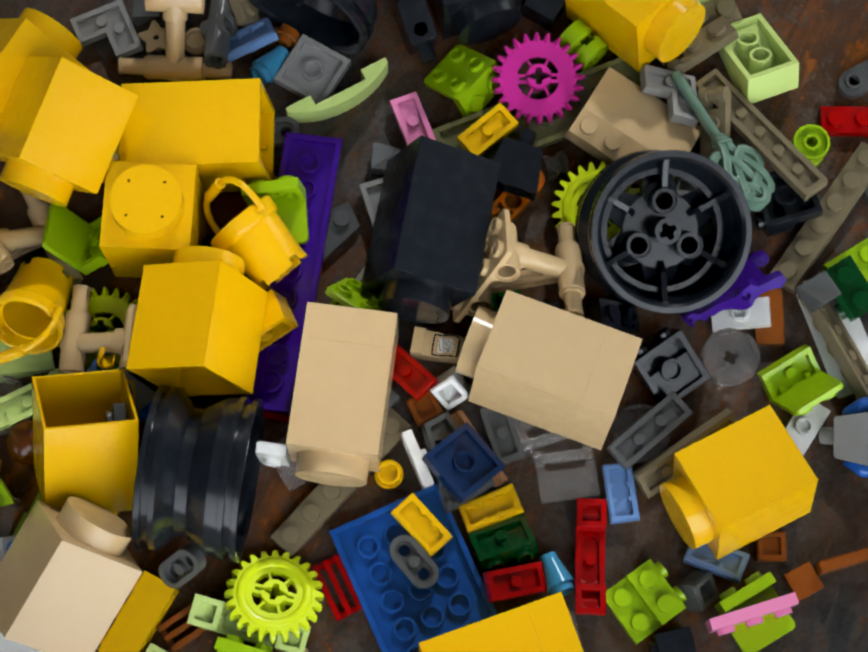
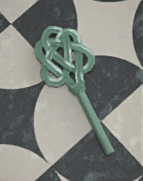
[670,70,776,212]

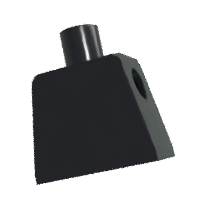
[394,0,438,65]
[493,128,543,201]

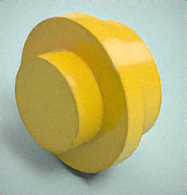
[374,460,404,490]

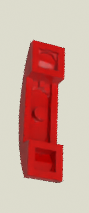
[574,498,607,616]

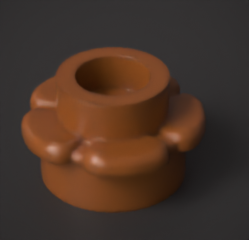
[274,23,301,49]

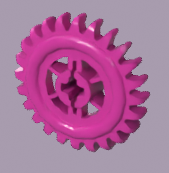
[491,32,585,125]

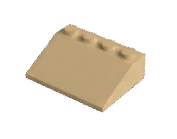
[564,66,700,199]

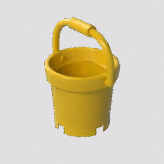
[203,176,307,291]
[0,257,74,364]

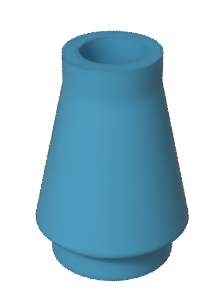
[250,45,289,85]
[539,551,575,596]

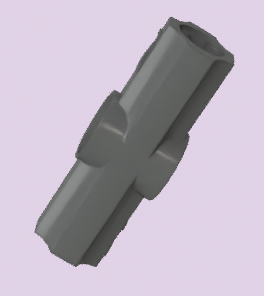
[200,0,238,69]

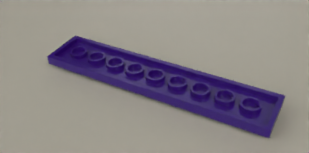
[238,132,343,415]

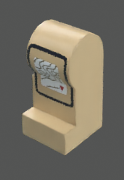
[410,326,465,364]

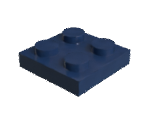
[422,422,506,504]

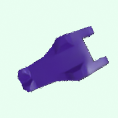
[679,250,786,327]

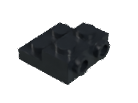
[754,171,823,237]
[632,327,711,404]

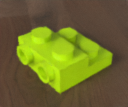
[606,559,687,645]

